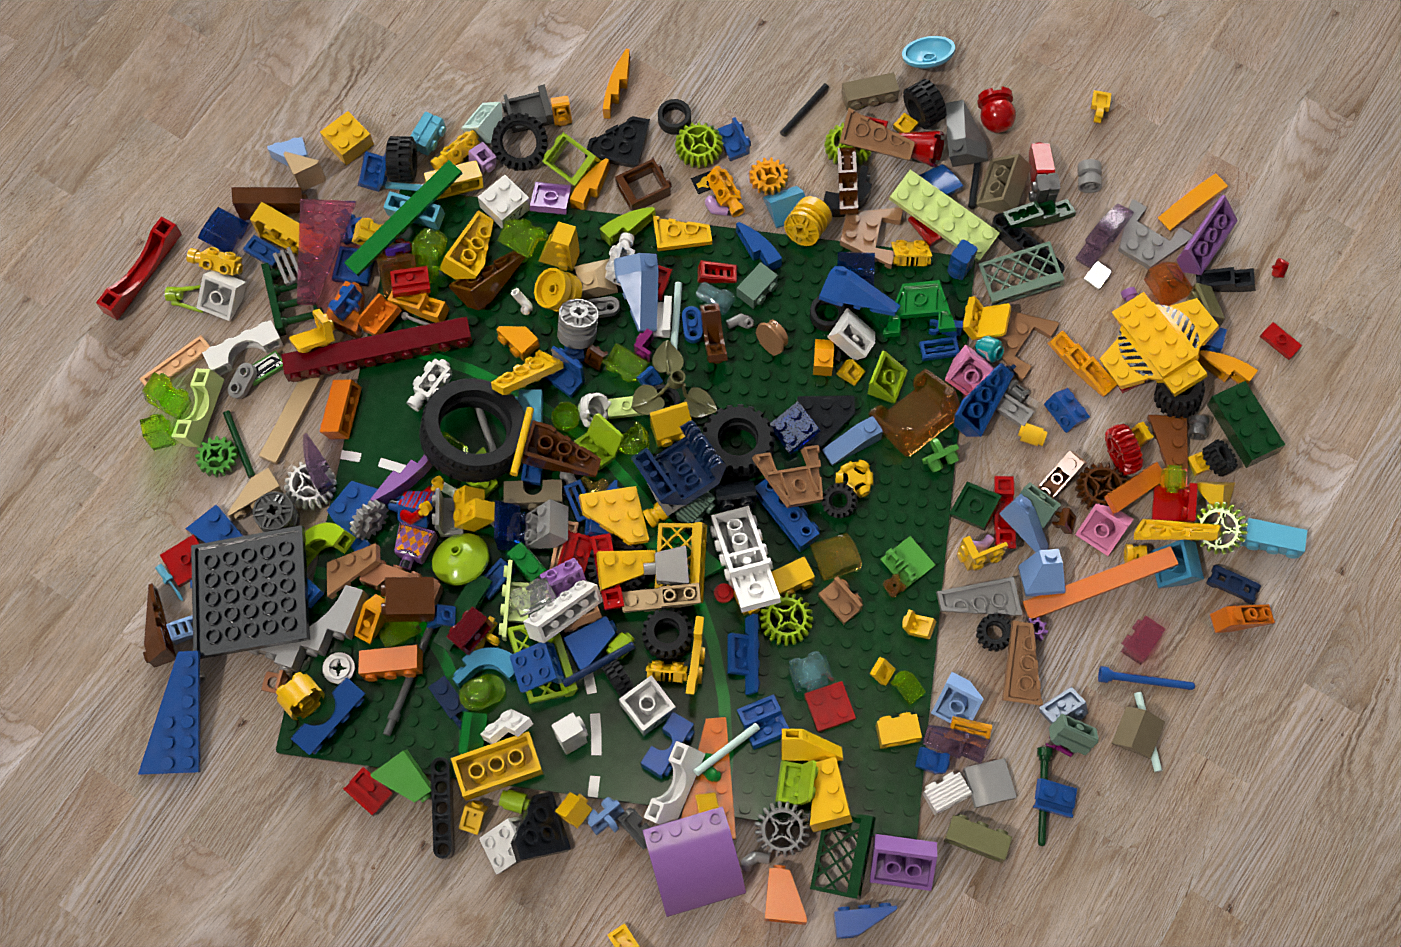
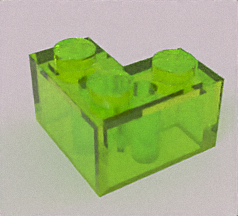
[142,372,191,420]

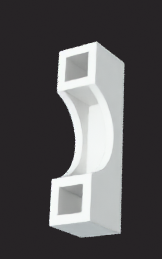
[202,320,284,376]
[644,741,705,825]

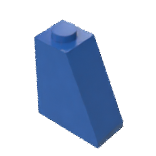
[564,616,618,671]

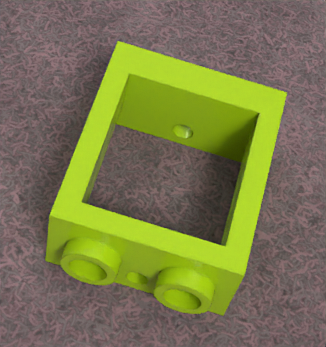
[542,132,601,187]

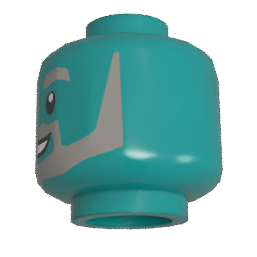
[975,335,1004,363]

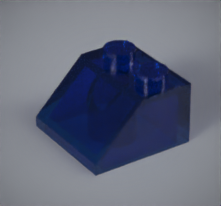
[494,501,526,550]

